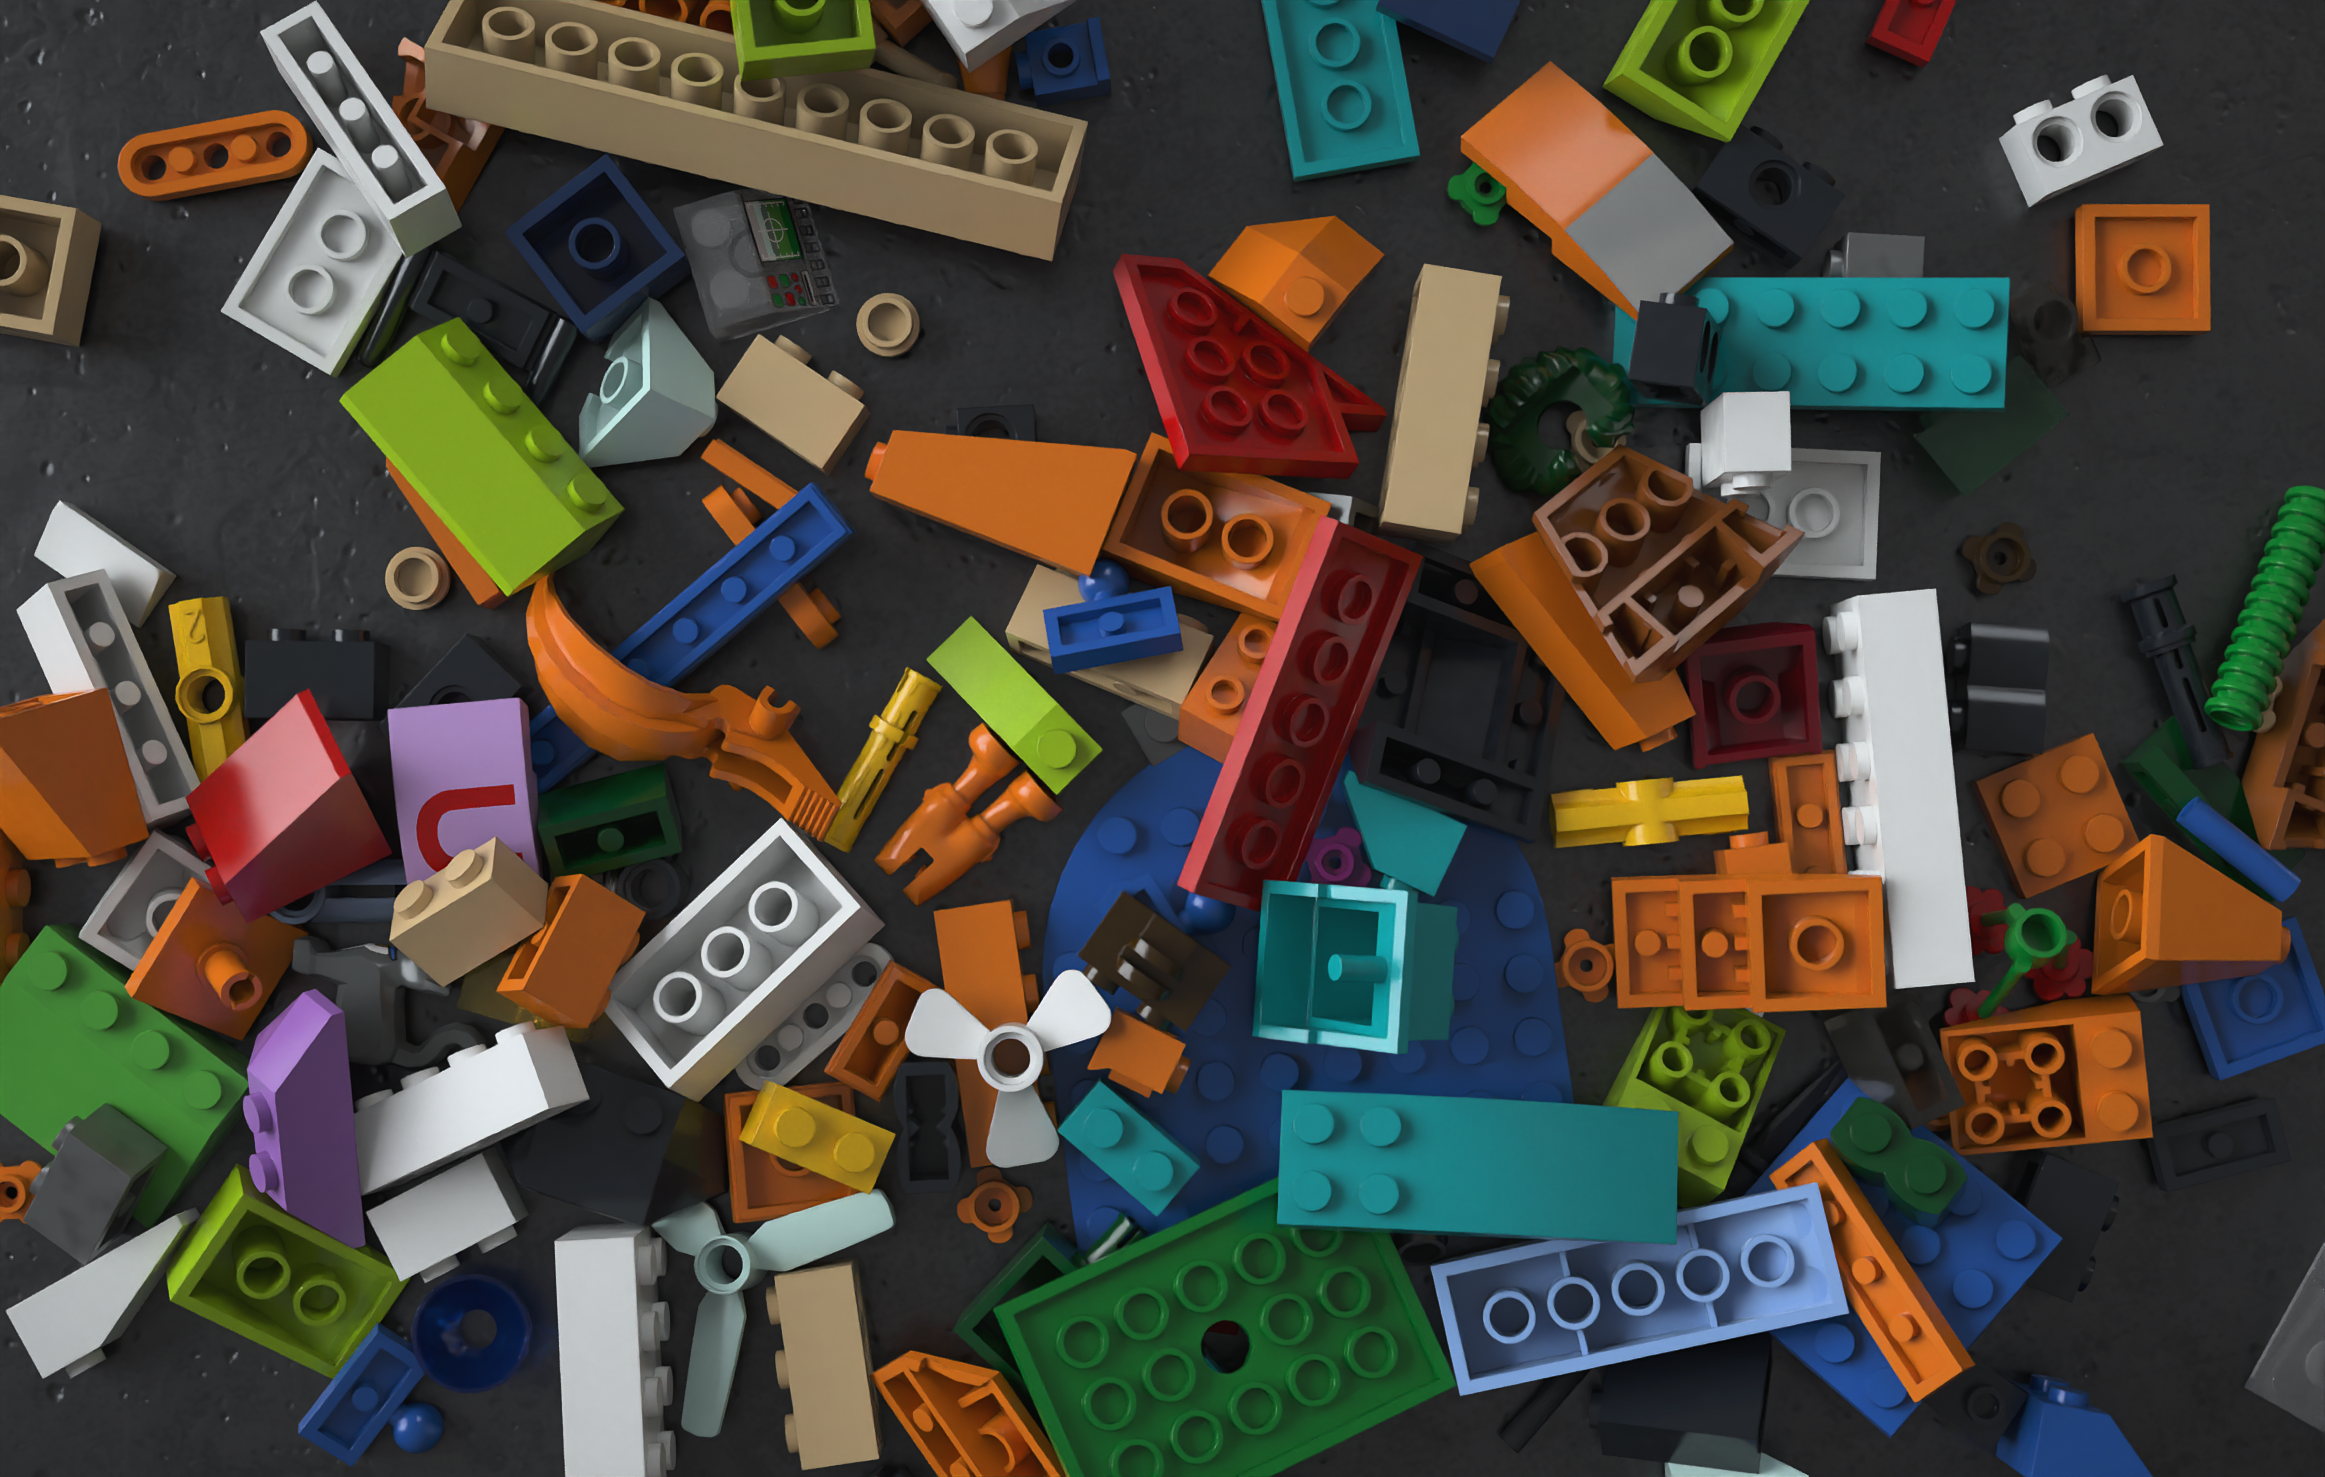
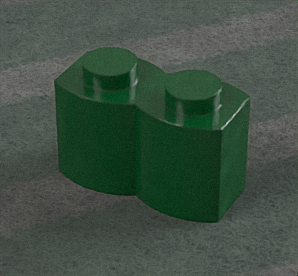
[1830,1097,1968,1229]

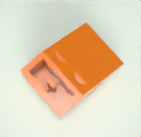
[1939,993,2153,1156]

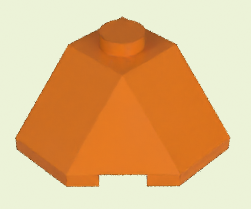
[1207,216,1385,352]

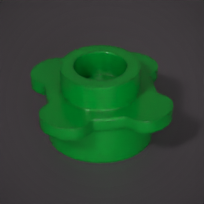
[1447,161,1507,226]

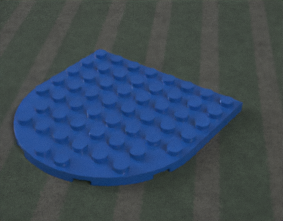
[1042,744,1574,1251]

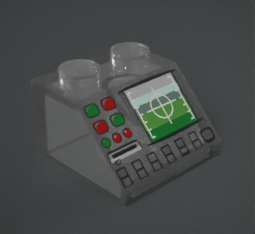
[673,189,841,343]

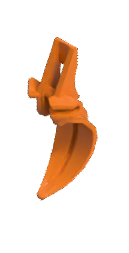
[526,570,842,842]

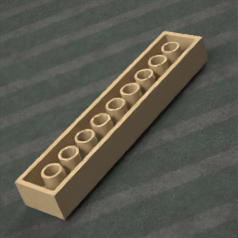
[424,0,1088,261]

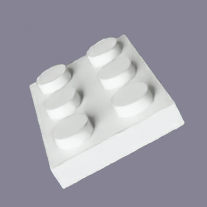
[221,147,404,379]
[1684,443,1881,581]

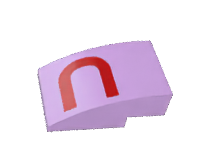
[388,697,543,885]

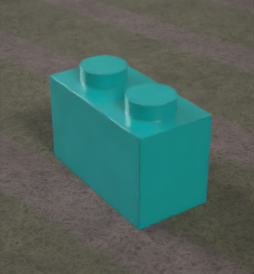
[1057,1075,1200,1217]

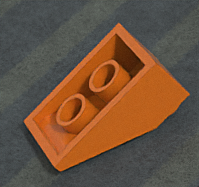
[1102,432,1332,623]

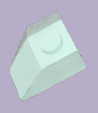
[579,297,718,468]

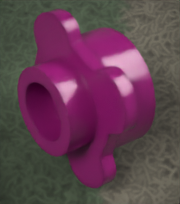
[1305,827,1371,887]

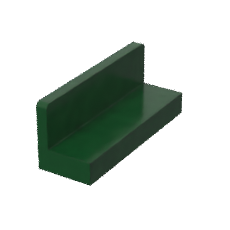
[2119,715,2305,904]

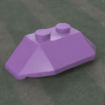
[243,989,366,1249]

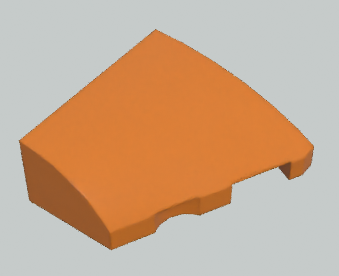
[392,37,505,214]

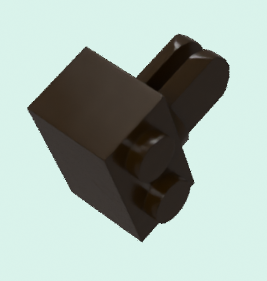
[1077,890,1231,1033]

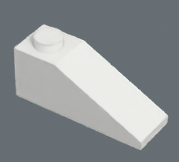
[6,1207,200,1379]

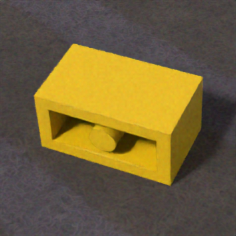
[739,1079,896,1195]

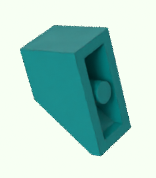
[1340,770,1467,897]

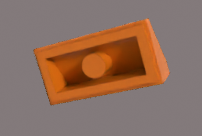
[824,960,942,1103]

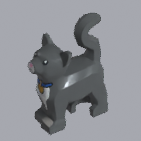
[292,935,488,1072]

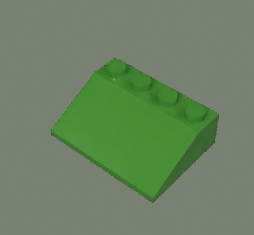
[0,923,250,1230]

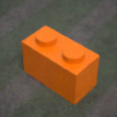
[496,874,646,1029]

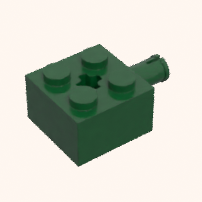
[953,1210,1150,1408]

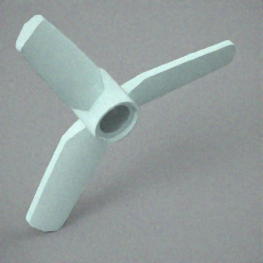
[651,1188,896,1437]

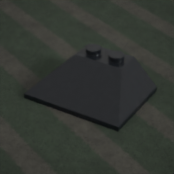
[1348,541,1565,844]

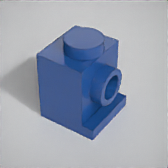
[1015,17,1111,107]

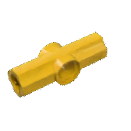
[168,596,251,783]
[1548,775,1749,848]

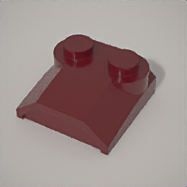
[1679,622,1823,769]

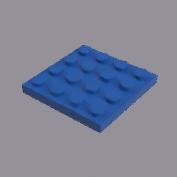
[1744,1069,2063,1439]

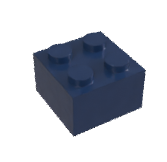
[504,153,696,346]

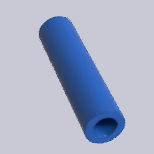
[2176,796,2301,903]

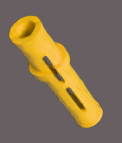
[823,667,943,853]

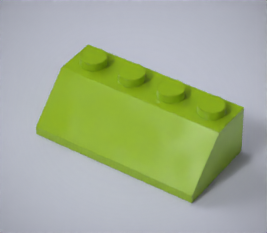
[1602,0,1810,143]
[339,317,625,597]

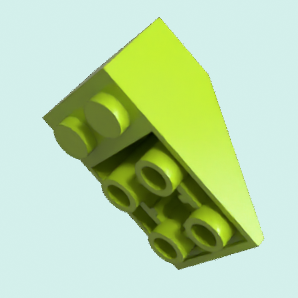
[1602,1006,1786,1208]

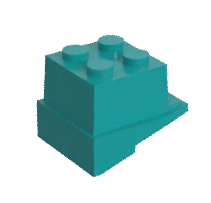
[1252,880,1459,1054]

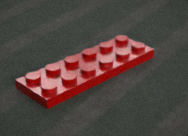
[1177,515,1424,912]

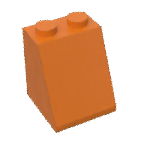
[0,687,150,868]

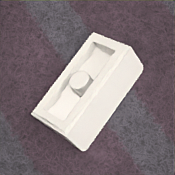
[34,500,177,628]

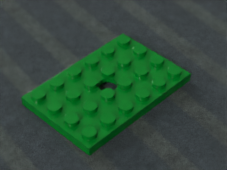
[993,1176,1457,1477]

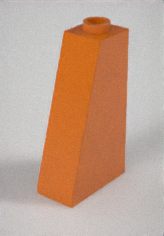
[865,430,1138,578]
[1469,531,1696,752]

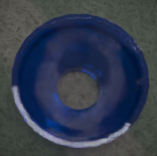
[411,1274,532,1393]

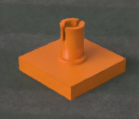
[124,877,308,1041]

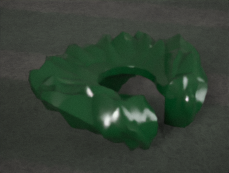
[1484,345,1635,496]

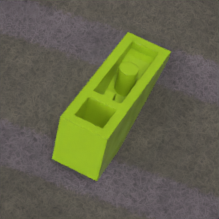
[926,616,1104,796]

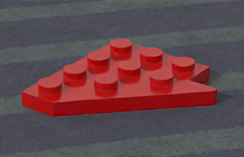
[1112,254,1387,479]

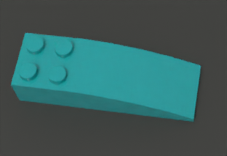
[1277,1090,1678,1245]

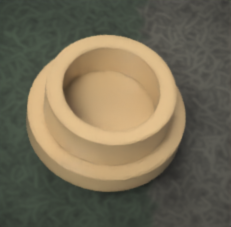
[856,293,920,357]
[385,547,451,611]

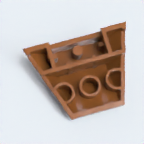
[1532,444,1805,684]
[2241,619,2325,850]

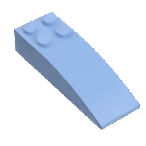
[1431,1182,1849,1396]

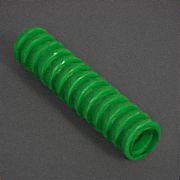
[2204,486,2325,732]

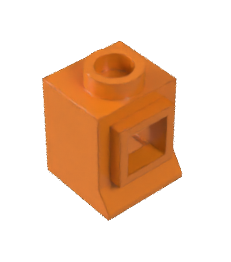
[1087,1006,1192,1098]

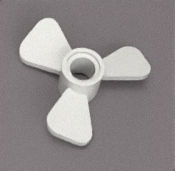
[905,969,1111,1168]

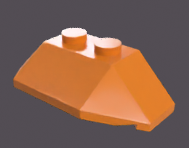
[869,1350,1066,1477]

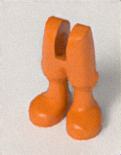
[873,722,1063,908]

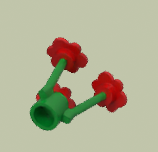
[1943,886,2093,1027]

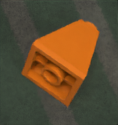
[2091,834,2291,996]

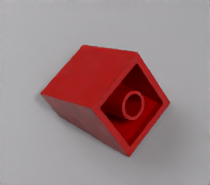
[185,689,392,924]

